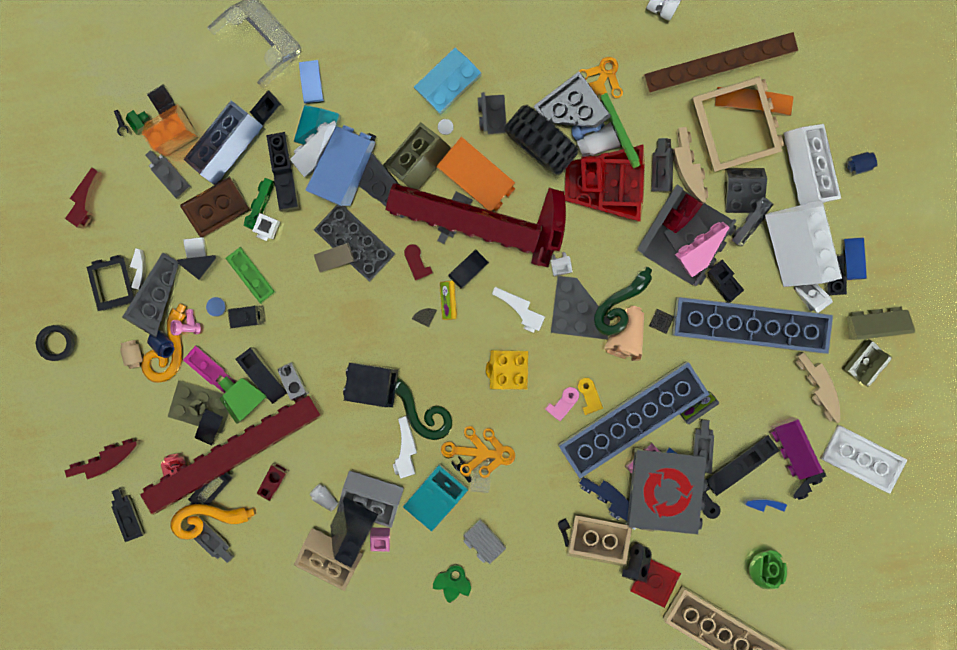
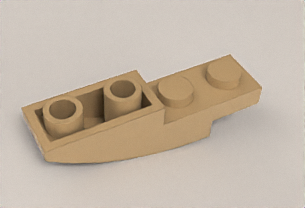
[673,127,708,204]
[795,352,840,423]

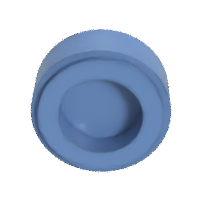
[206,297,226,316]

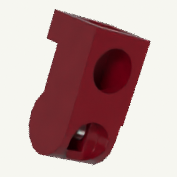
[404,244,433,281]
[257,462,289,501]

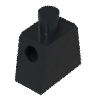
[228,305,266,329]

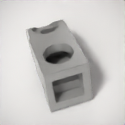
[278,362,309,401]

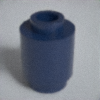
[847,152,878,175]
[147,330,174,358]

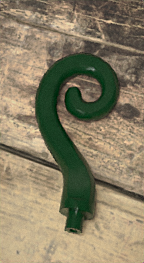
[594,267,652,336]
[395,376,453,440]

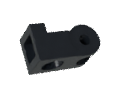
[701,485,721,519]
[622,544,652,583]

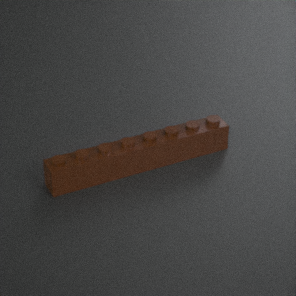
[642,32,799,95]

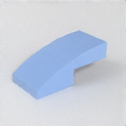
[299,60,323,103]

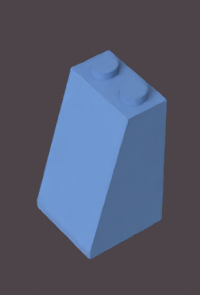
[305,125,375,206]

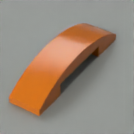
[715,87,794,116]

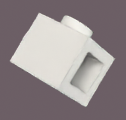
[253,214,280,241]

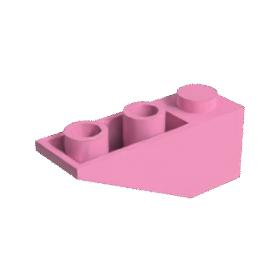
[675,222,729,277]

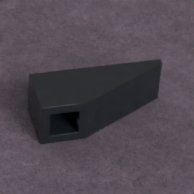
[235,347,287,404]

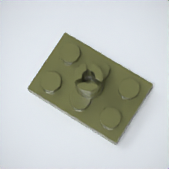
[167,380,229,433]

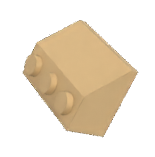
[567,515,632,566]
[294,528,363,591]

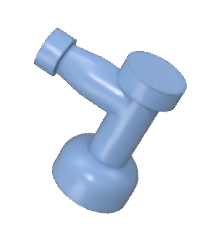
[572,123,605,141]

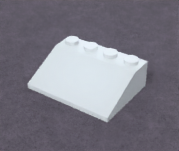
[765,200,842,287]

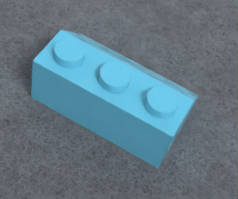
[414,48,481,115]

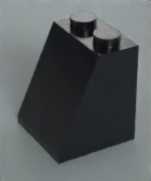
[330,497,378,568]

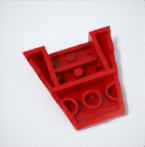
[565,144,645,222]

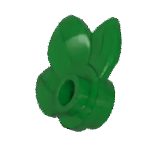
[433,565,471,603]

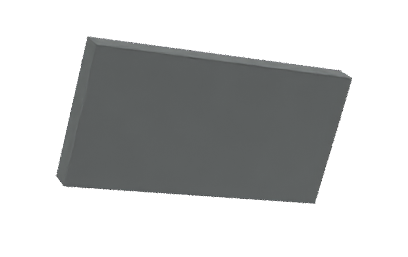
[314,204,395,282]

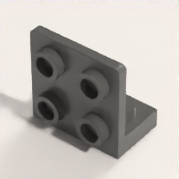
[478,92,507,135]
[726,168,767,213]

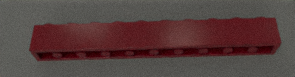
[140,395,321,515]

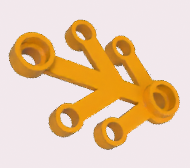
[578,57,623,99]
[441,426,515,478]

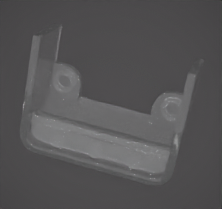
[207,0,301,88]

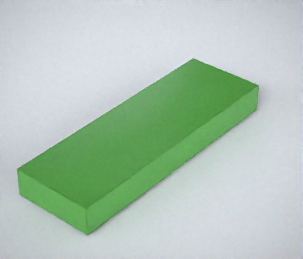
[225,247,275,304]

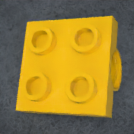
[485,350,528,389]

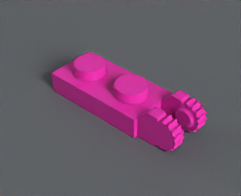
[183,345,236,393]

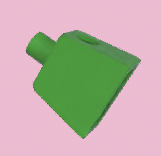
[219,376,266,424]

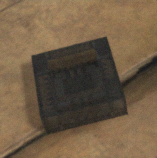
[649,309,674,334]

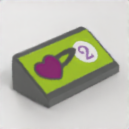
[680,391,719,424]

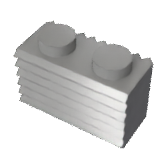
[463,519,506,564]

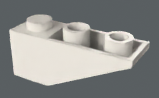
[290,121,336,177]

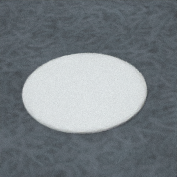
[438,119,453,135]

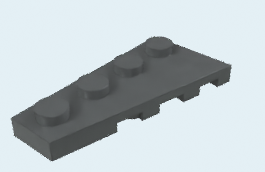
[358,152,405,218]
[122,253,179,337]

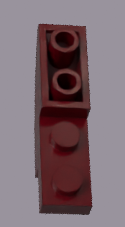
[531,188,566,267]
[64,438,141,480]

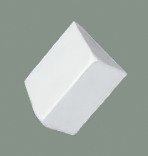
[183,237,206,258]

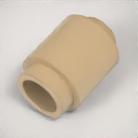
[120,340,143,369]

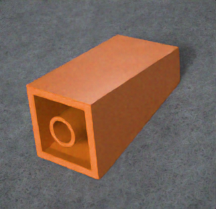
[142,104,199,156]
[436,137,516,212]

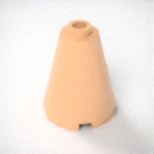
[604,306,644,361]

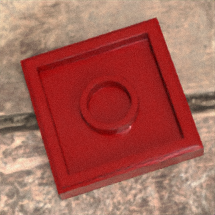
[630,559,681,608]

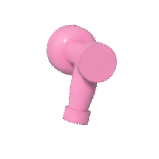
[170,309,201,335]

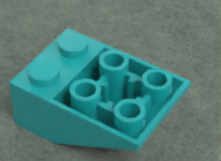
[403,463,469,532]

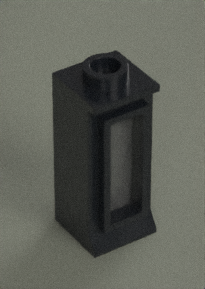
[188,472,235,505]

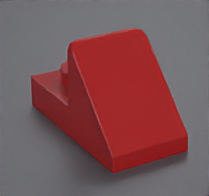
[581,156,604,192]

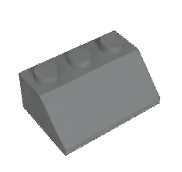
[337,471,404,528]

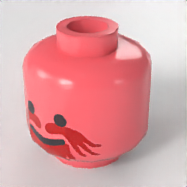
[161,454,186,476]

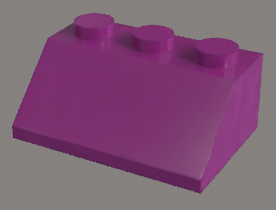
[771,417,824,480]

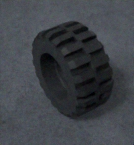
[504,105,579,175]

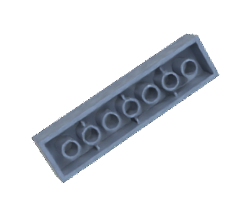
[672,297,833,354]
[558,361,710,478]

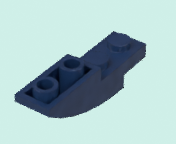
[578,477,641,530]

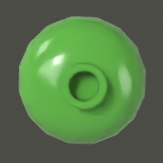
[749,550,787,589]

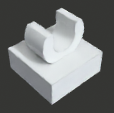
[551,252,572,276]

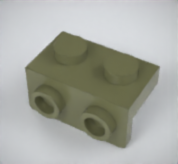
[845,339,892,387]

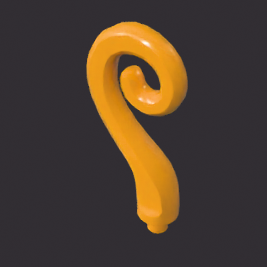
[141,303,186,383]
[170,504,255,540]

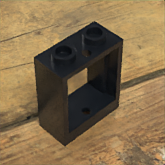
[86,255,137,311]

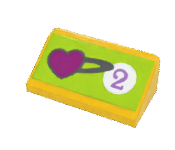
[440,281,457,320]

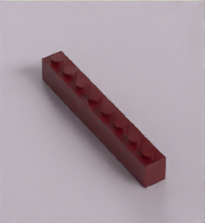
[385,183,542,253]

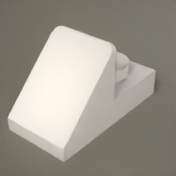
[794,284,833,313]

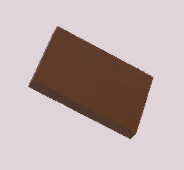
[180,176,250,238]

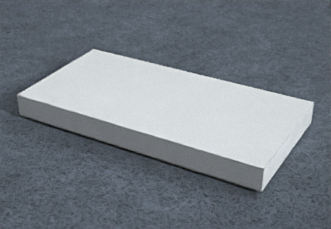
[821,425,907,494]

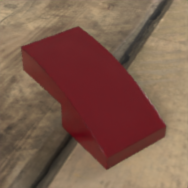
[662,193,703,233]

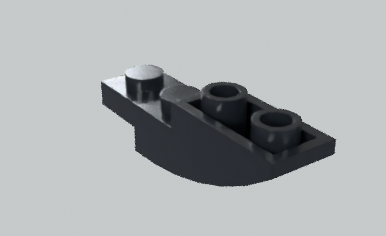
[266,132,299,212]
[706,435,780,496]

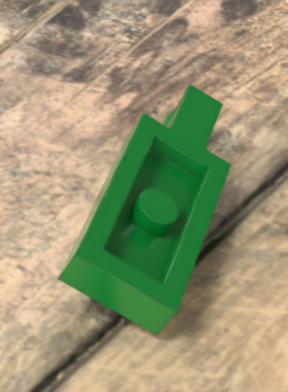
[243,178,275,229]

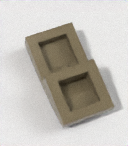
[314,243,355,273]

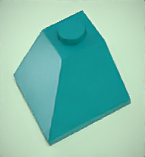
[293,105,341,145]

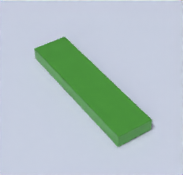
[601,93,640,168]

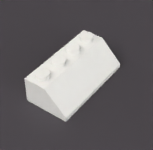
[784,124,841,205]

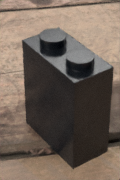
[343,363,398,408]

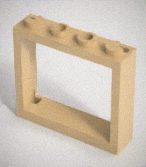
[693,76,784,172]

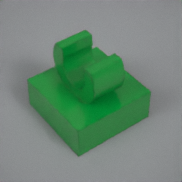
[125,110,149,135]

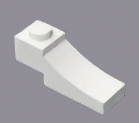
[492,287,545,333]
[393,416,417,479]

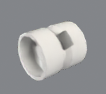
[646,0,681,21]

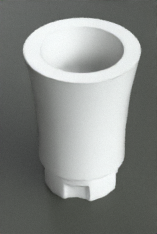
[577,122,621,156]

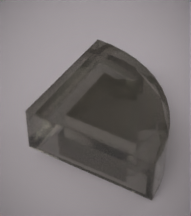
[412,308,437,327]

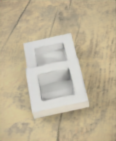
[130,249,146,290]

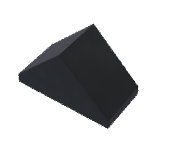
[250,90,285,126]
[177,255,219,280]

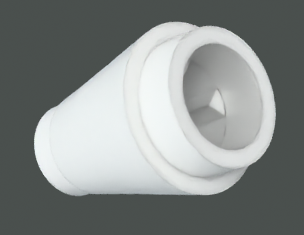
[310,484,338,512]

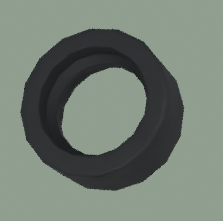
[35,325,75,361]

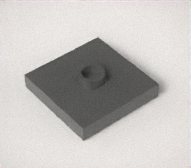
[663,213,709,253]

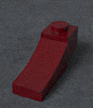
[65,167,102,228]

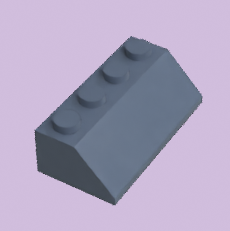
[183,100,263,185]

